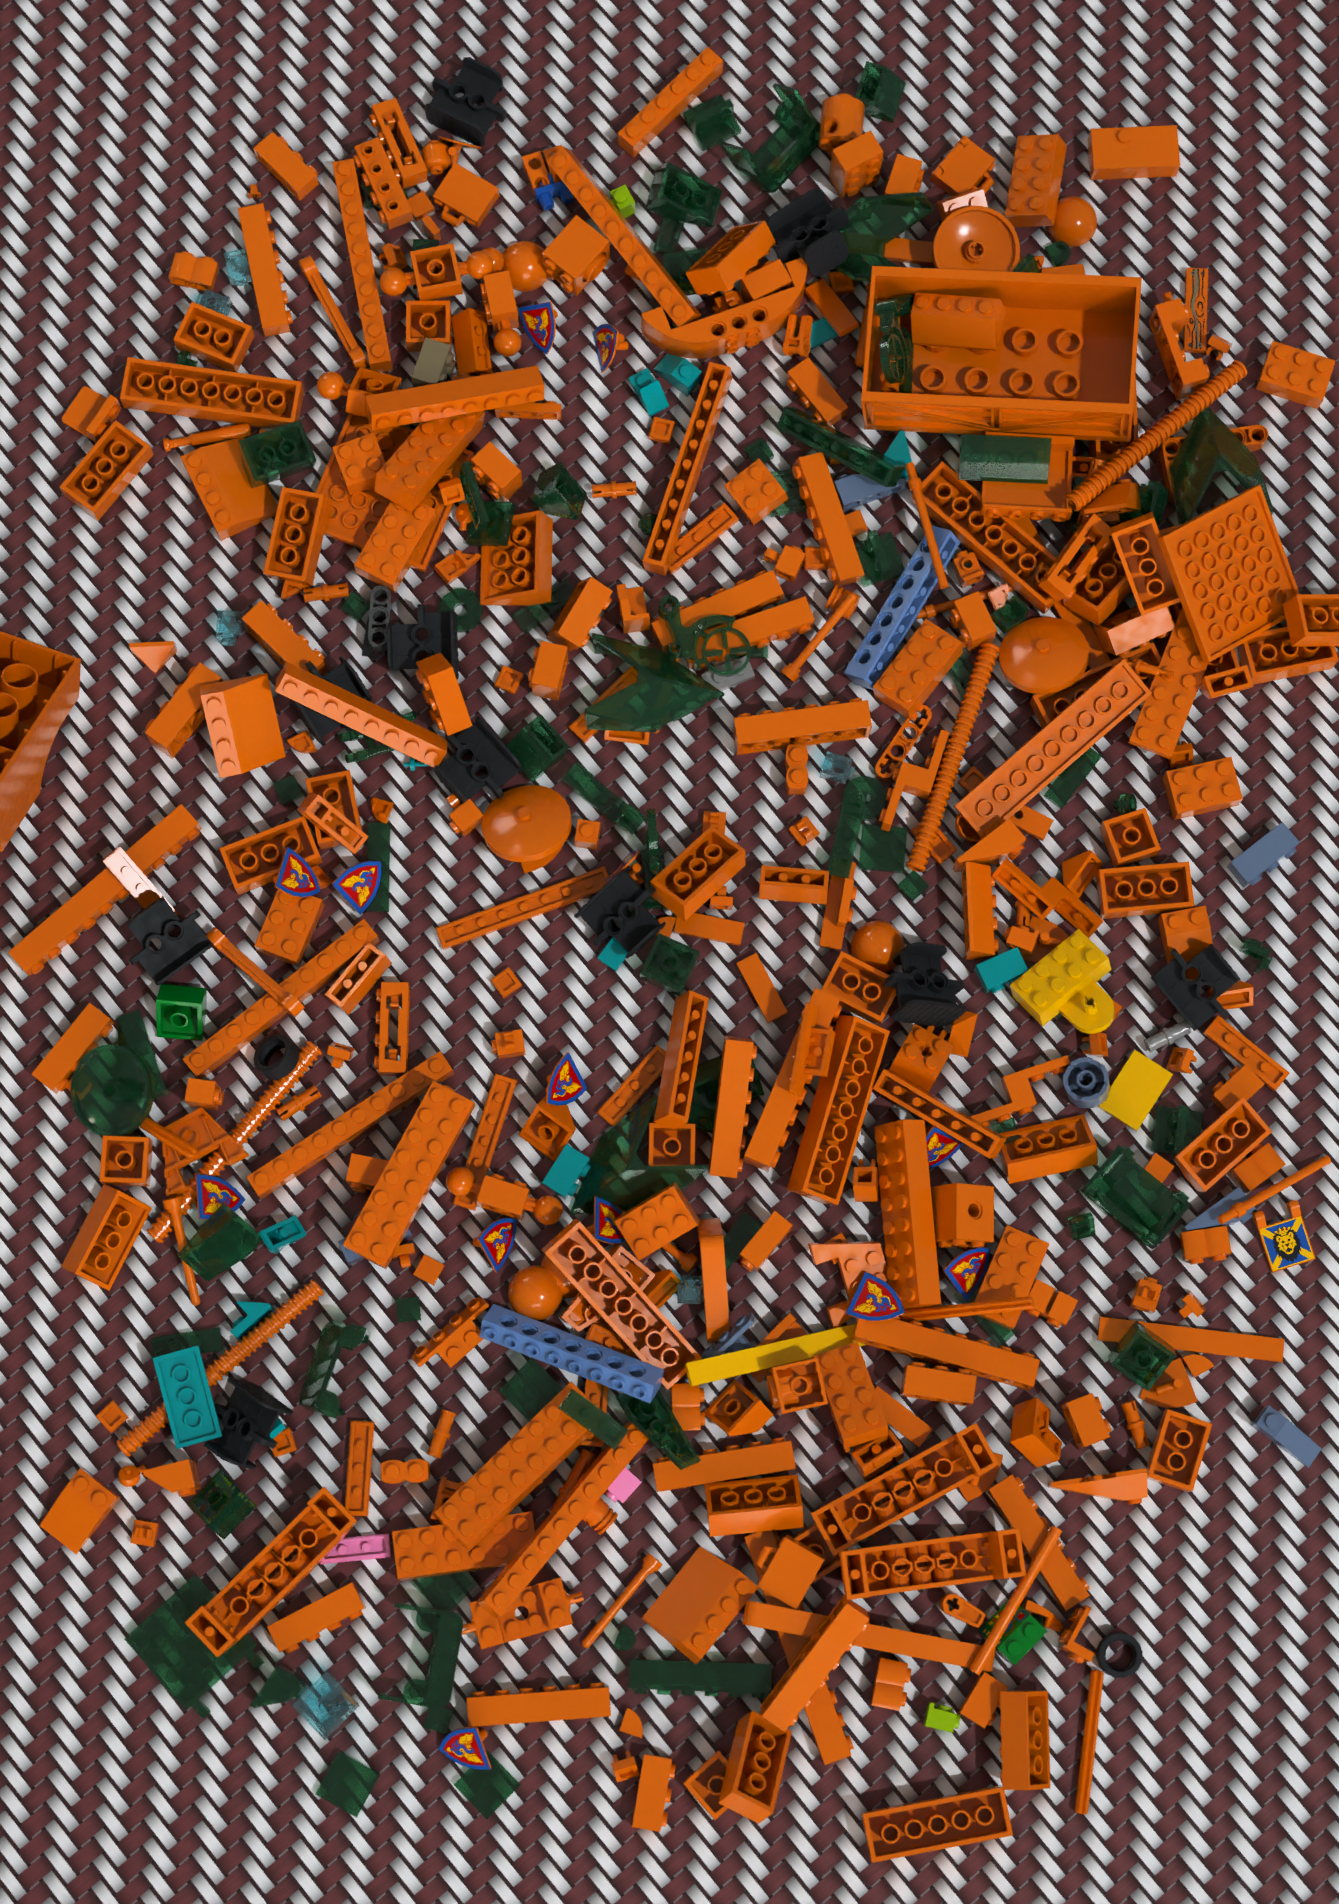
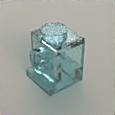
[224,249,252,286]
[196,289,232,316]
[216,610,242,646]
[819,751,855,784]
[677,1275,704,1304]

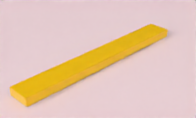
[685,1324,866,1387]

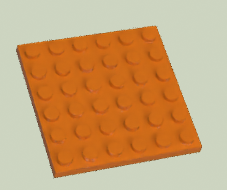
[315,413,475,573]
[1157,485,1300,663]

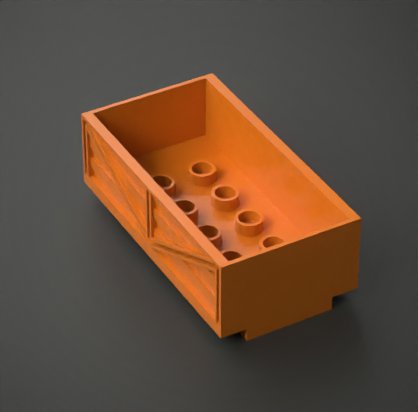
[861,266,1142,442]

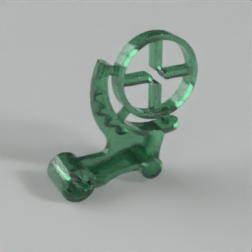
[874,294,914,384]
[658,595,751,677]
[641,808,666,910]

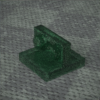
[683,94,741,151]
[854,530,904,588]
[1151,1105,1203,1155]

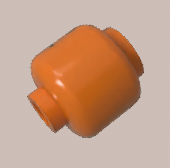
[422,140,450,175]

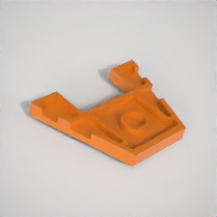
[162,1107,249,1198]
[808,1241,888,1329]

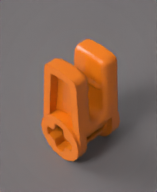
[783,314,813,357]
[430,1476,465,1521]
[940,1593,985,1628]

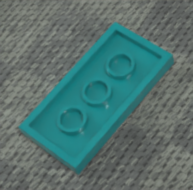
[153,1345,223,1449]

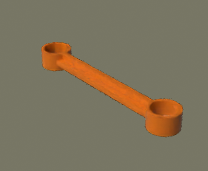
[298,255,369,371]
[206,927,305,1018]

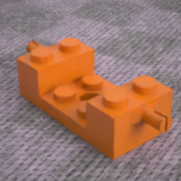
[1149,292,1210,401]
[458,1577,584,1649]

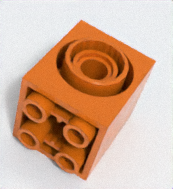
[542,215,610,296]
[931,1183,994,1249]
[766,1358,828,1415]

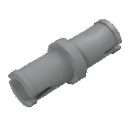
[1144,1020,1191,1052]

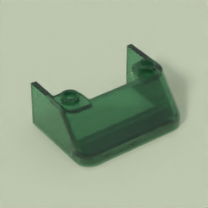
[720,83,820,193]
[378,1602,463,1709]

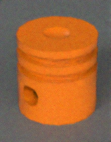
[825,585,861,620]
[582,1498,618,1535]

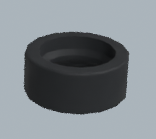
[253,1034,299,1080]
[1096,1632,1143,1678]

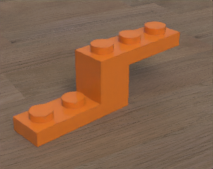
[452,373,562,420]
[879,729,950,832]
[992,858,1104,938]
[970,1055,1070,1127]

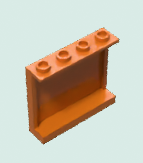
[981,432,1075,522]

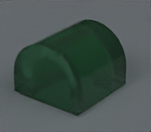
[1068,1212,1095,1241]
[614,1625,636,1651]

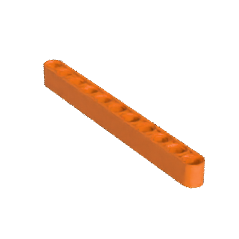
[742,1600,996,1672]

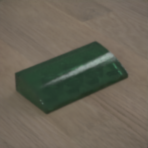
[958,434,1052,484]

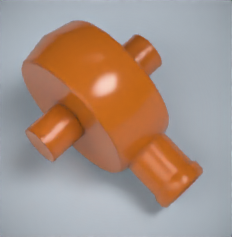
[455,503,475,531]
[118,1464,147,1487]

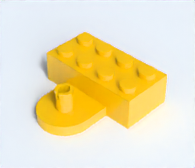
[1010,929,1115,1034]

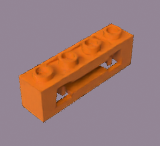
[369,98,428,189]
[1038,513,1111,602]
[374,982,410,1076]

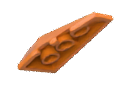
[561,1244,655,1332]
[1048,1468,1148,1505]

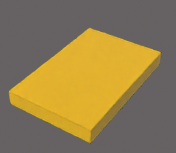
[1098,1050,1173,1131]

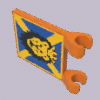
[1252,1200,1316,1273]

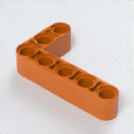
[1159,425,1268,505]
[697,1218,730,1343]

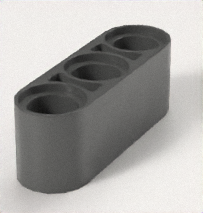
[368,585,392,654]

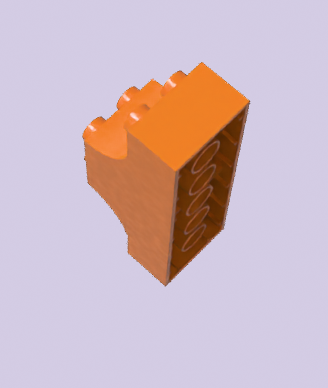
[0,631,81,852]

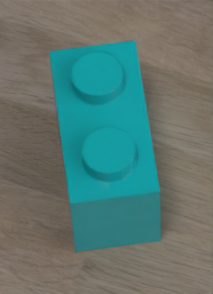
[974,947,1028,994]
[542,1144,591,1200]

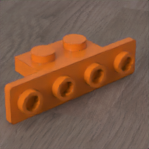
[819,859,857,950]
[788,1002,836,1097]
[411,1296,489,1368]

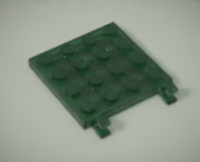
[124,1574,265,1718]

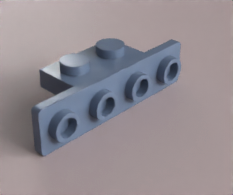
[685,1312,754,1384]

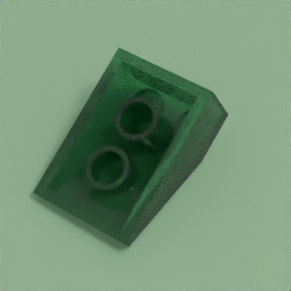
[645,161,722,228]
[177,1203,262,1282]

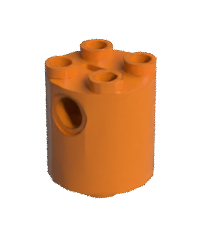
[819,93,865,157]

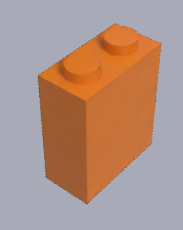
[738,1211,793,1273]

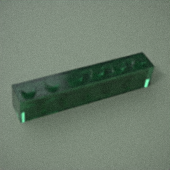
[776,407,905,487]
[629,1659,772,1698]

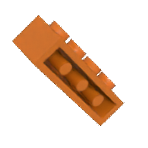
[353,137,413,230]

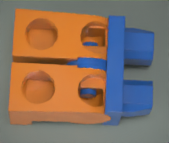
[522,145,573,211]

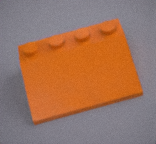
[181,437,278,541]
[480,510,553,606]
[200,673,286,778]
[641,1547,758,1664]

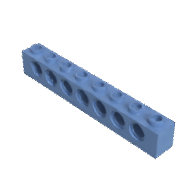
[844,525,960,690]
[479,1304,664,1403]

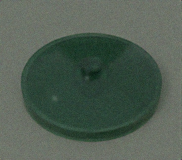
[71,1045,154,1136]

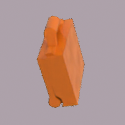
[930,135,996,197]
[433,163,500,228]
[755,1535,826,1610]

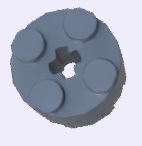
[1063,1057,1110,1108]

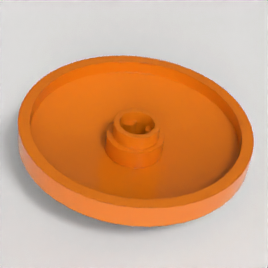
[932,206,1020,272]
[999,617,1089,694]
[482,785,572,862]

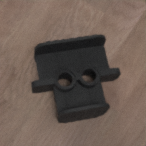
[425,57,506,147]
[766,188,849,276]
[386,604,459,688]
[289,656,372,745]
[434,716,522,804]
[574,867,666,959]
[125,897,213,985]
[884,942,966,1027]
[1151,944,1240,1031]
[204,1377,293,1470]

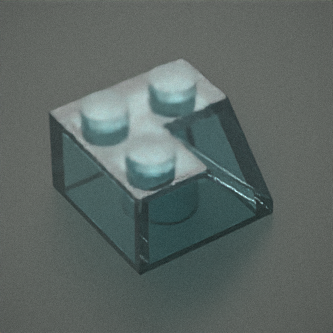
[292,1671,360,1740]

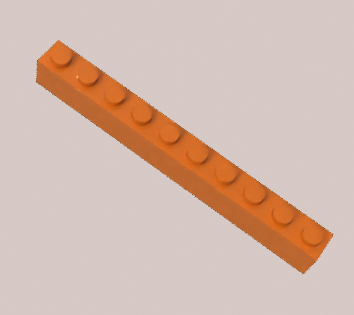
[547,146,702,327]
[332,158,393,372]
[642,362,732,576]
[8,804,202,976]
[183,919,380,1080]
[246,1051,454,1199]
[477,1421,651,1618]
[744,1531,854,1765]

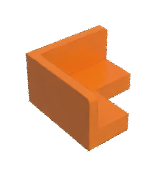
[617,584,650,634]
[1010,1397,1062,1467]

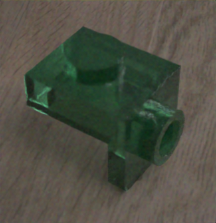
[991,595,1029,634]
[1239,938,1272,974]

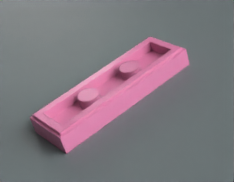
[320,1533,391,1564]

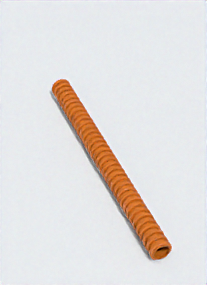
[1065,360,1247,511]
[906,642,1000,872]
[146,1041,322,1243]
[116,1279,325,1457]

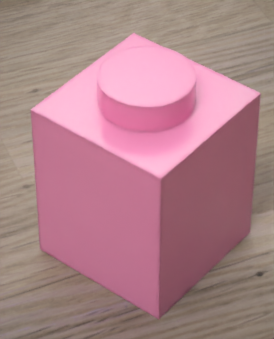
[605,1467,642,1503]

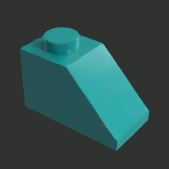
[654,353,702,397]
[876,430,912,481]

